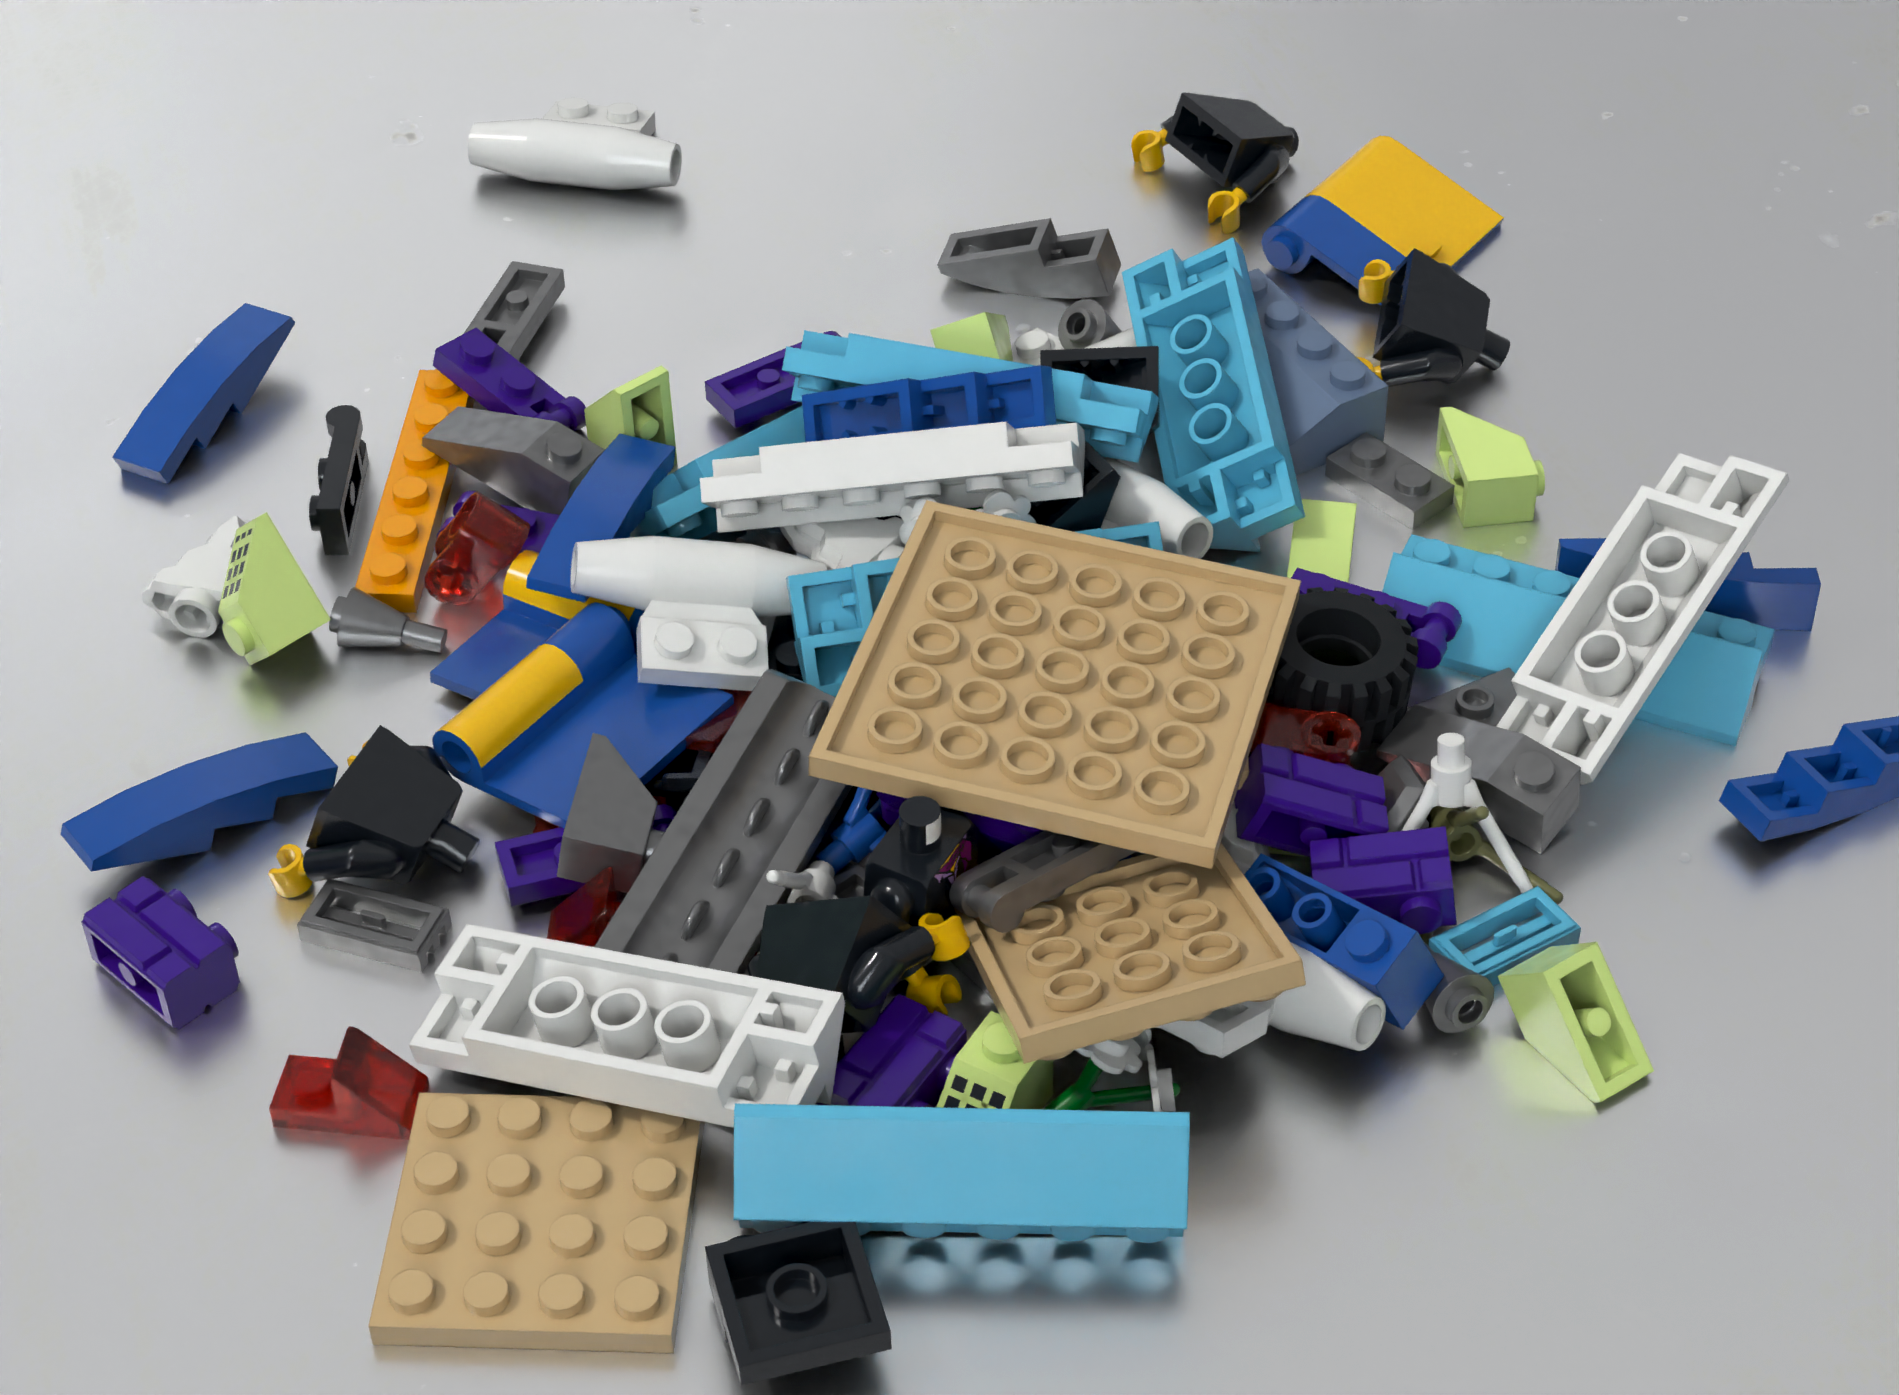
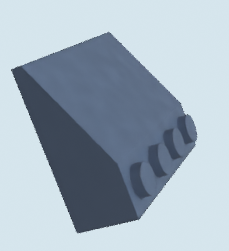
[1248,268,1388,476]

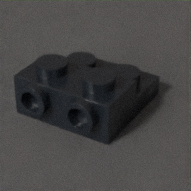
[705,1222,892,1385]

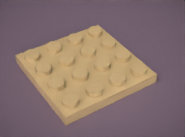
[954,842,1306,1064]
[368,1092,705,1353]

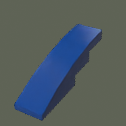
[112,303,295,484]
[802,365,1056,442]
[526,434,676,603]
[1555,538,1821,631]
[1719,716,1899,842]
[60,732,338,872]

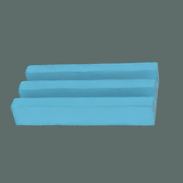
[1429,886,1581,987]

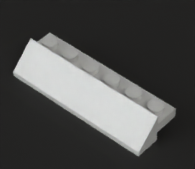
[700,422,1085,533]
[1496,453,1789,786]
[408,924,845,1128]

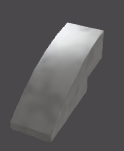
[937,218,1121,299]

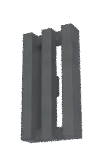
[297,879,452,972]

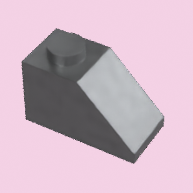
[557,733,665,893]

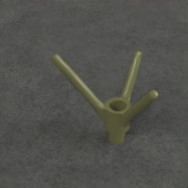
[1419,806,1563,946]

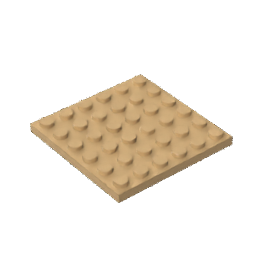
[809,500,1301,869]

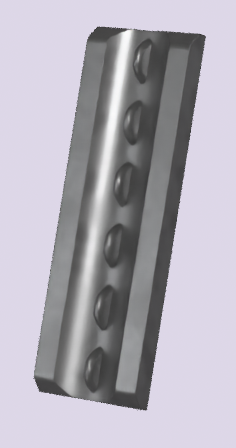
[594,669,853,974]

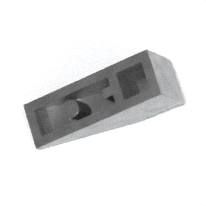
[422,406,605,515]
[1377,704,1581,854]

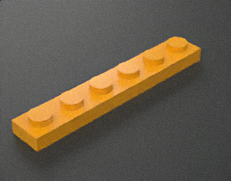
[355,369,475,613]

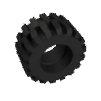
[1260,587,1419,754]

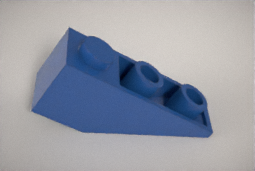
[1244,853,1444,1030]

